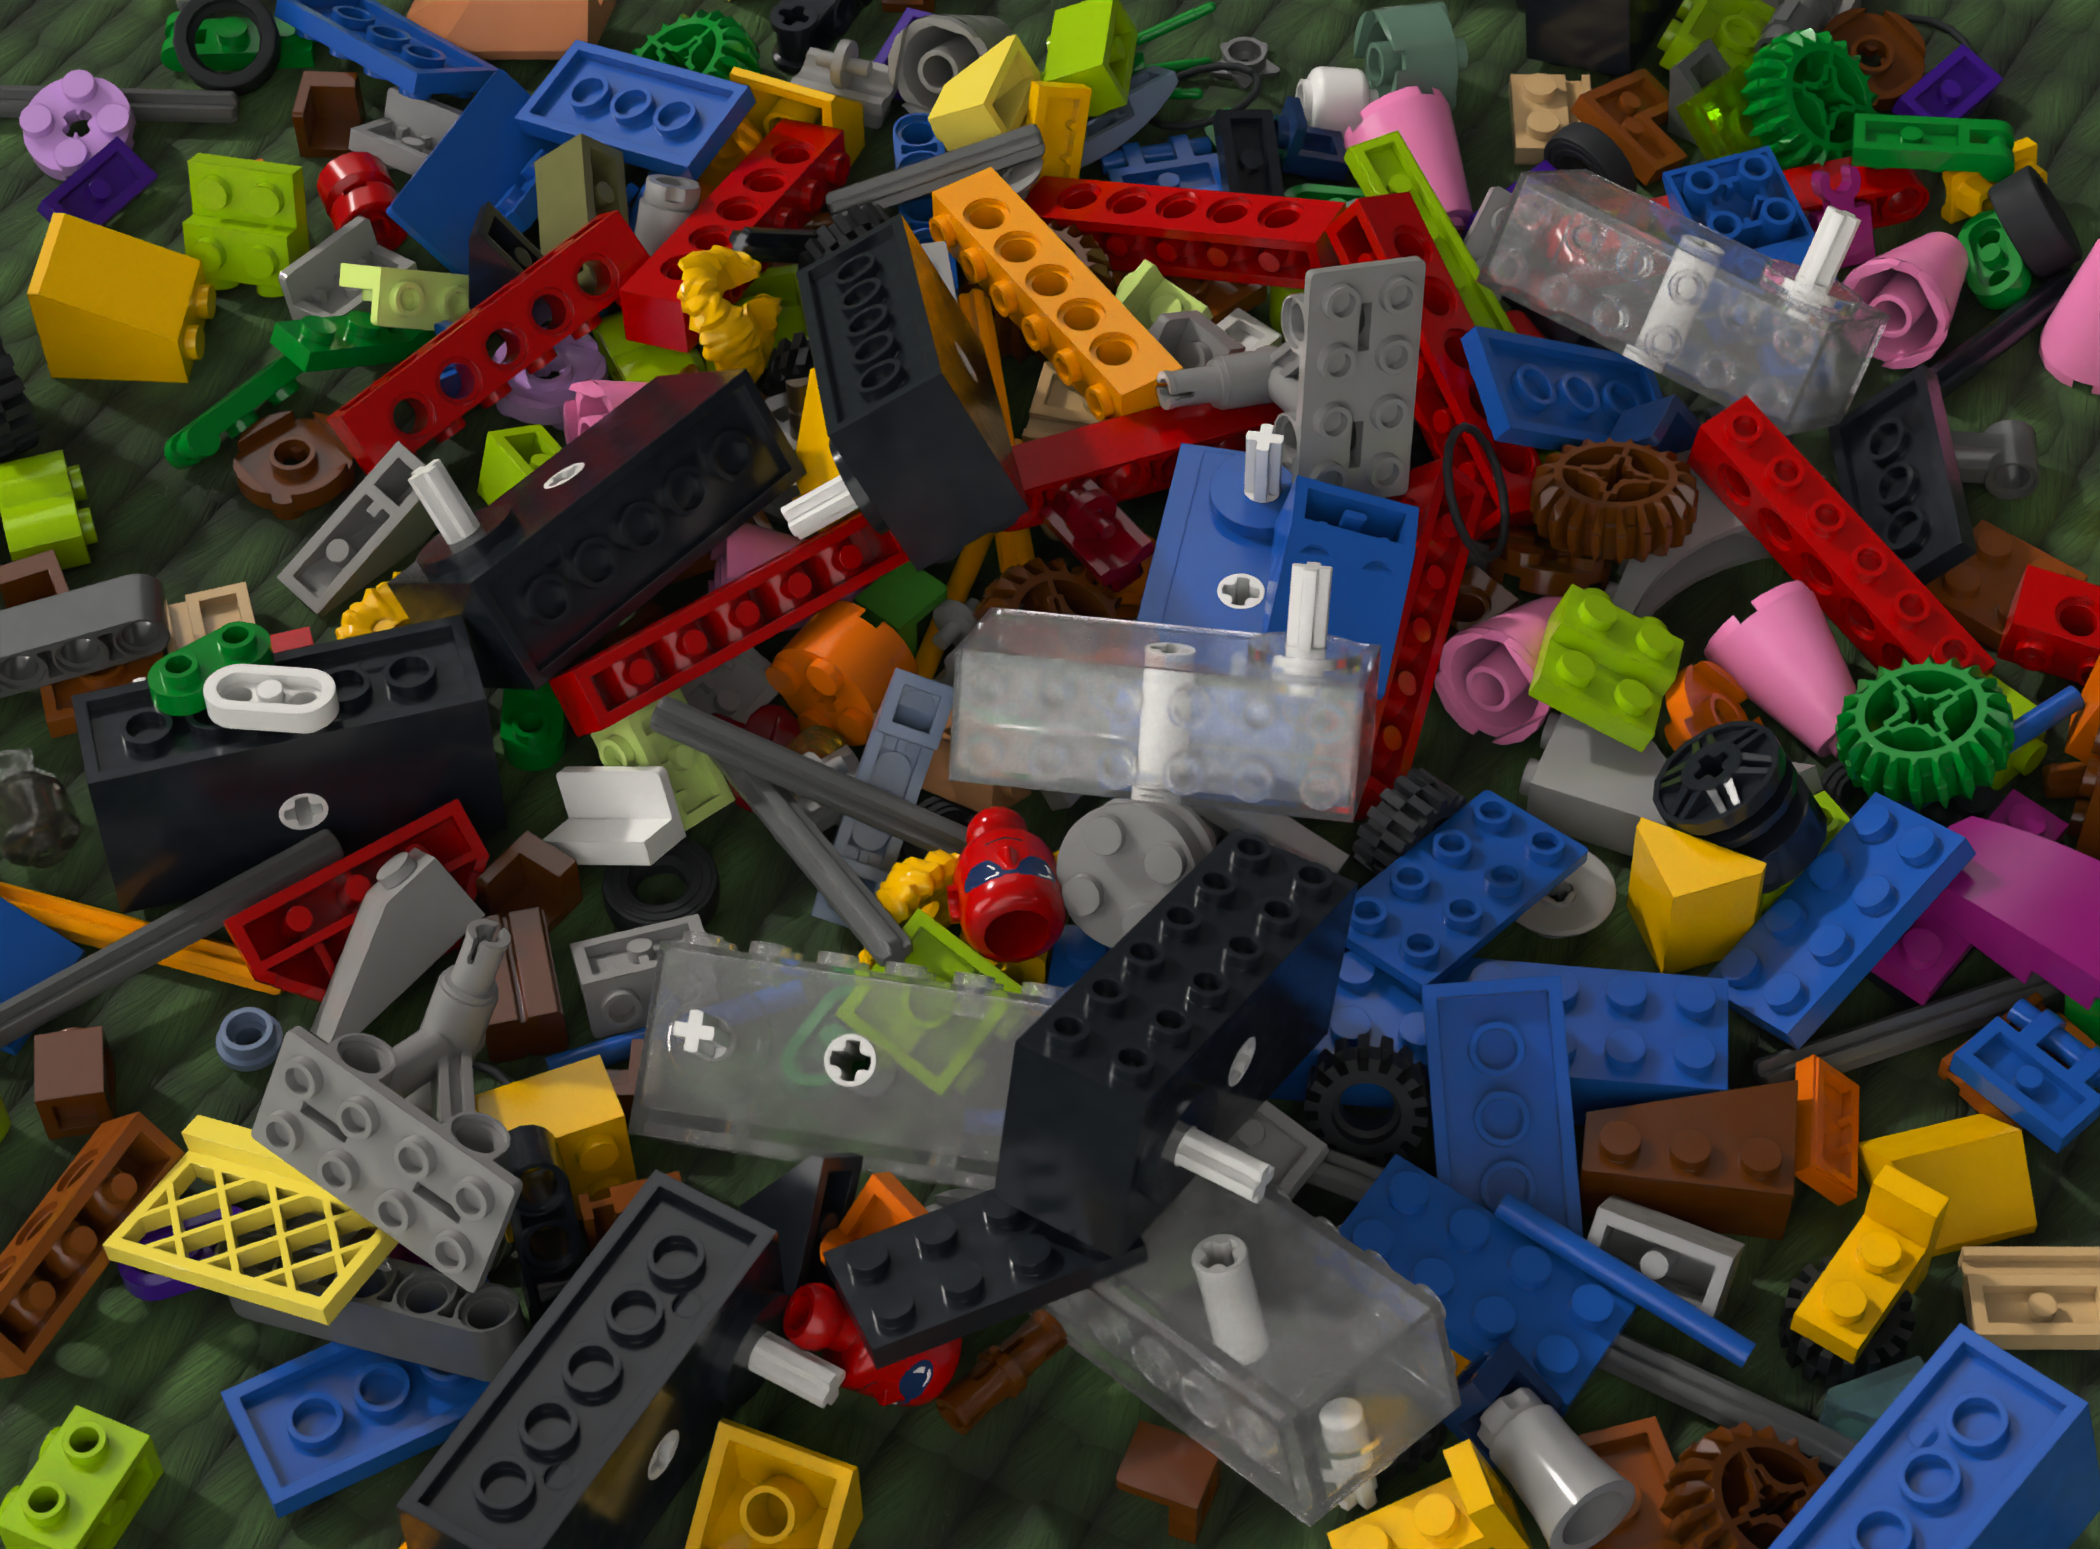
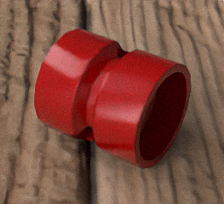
[317,152,408,251]

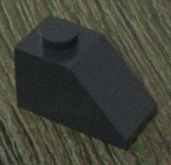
[469,201,552,342]
[740,1152,864,1296]

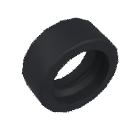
[173,0,282,96]
[1988,165,2083,281]

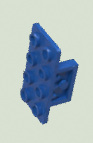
[386,69,567,275]
[1345,790,1588,994]

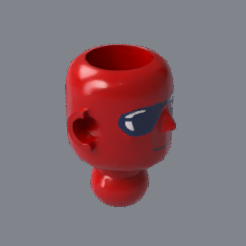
[947,806,1067,963]
[783,1283,962,1407]

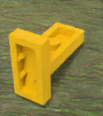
[1021,81,1092,191]
[1790,1164,1950,1365]
[1326,1439,1533,1549]

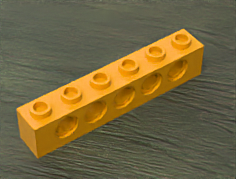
[929,167,1183,421]

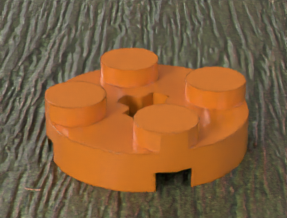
[1664,660,1764,751]

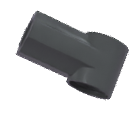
[1950,419,2040,500]

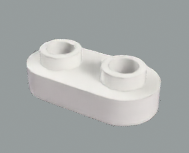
[203,664,339,734]

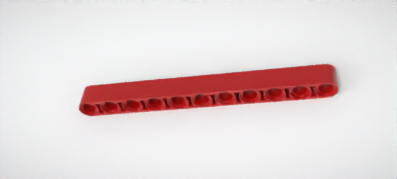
[1003,310,1546,532]

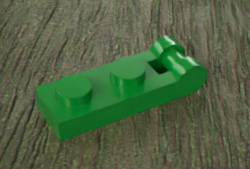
[161,11,318,72]
[1851,113,2015,182]
[270,311,436,373]
[164,355,303,469]

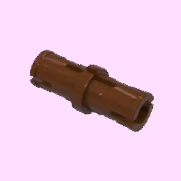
[935,1309,1068,1435]

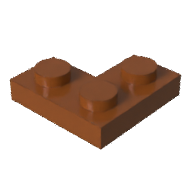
[1570,68,1688,186]

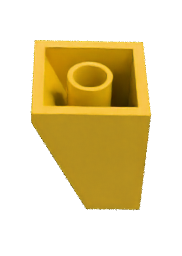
[27,213,216,383]

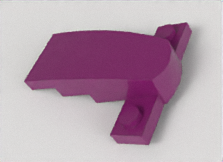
[1871,789,2100,1010]

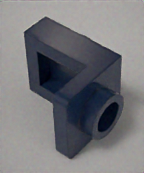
[1273,96,1349,182]

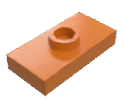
[1795,1054,1860,1206]

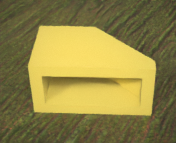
[927,34,1041,152]

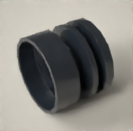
[1653,721,1827,894]

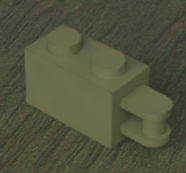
[534,133,629,295]

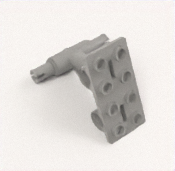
[1156,256,1426,498]
[251,919,523,1293]

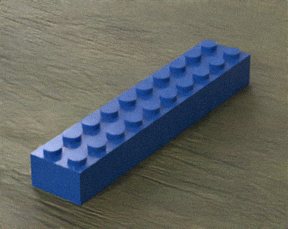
[1044,925,1728,1125]

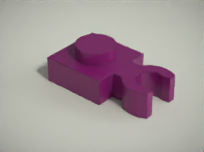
[1808,164,1876,268]

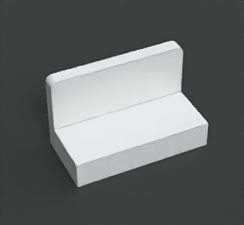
[542,766,686,866]

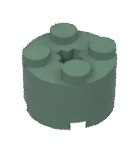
[1354,1,1468,112]

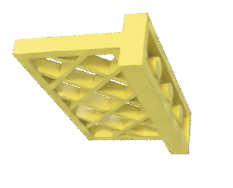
[103,1115,399,1326]

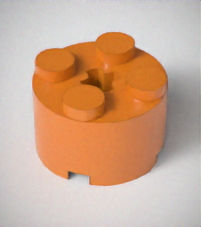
[765,601,918,746]

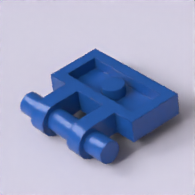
[1099,134,1222,191]
[1949,998,2100,1154]

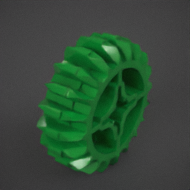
[632,9,762,81]
[1740,28,1879,170]
[1835,654,2015,813]

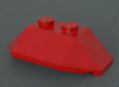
[223,798,489,1003]

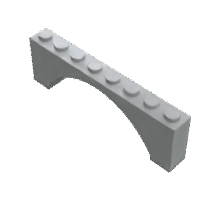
[1519,450,1825,856]

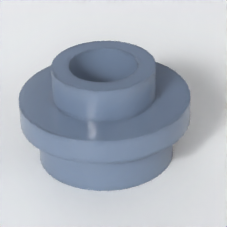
[215,1007,284,1072]

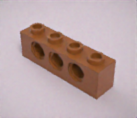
[0,1111,186,1379]

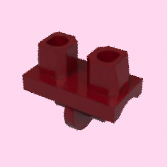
[1039,476,1154,592]

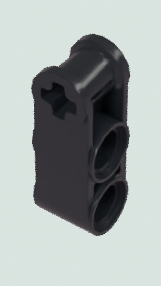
[770,0,873,74]
[502,1125,588,1325]

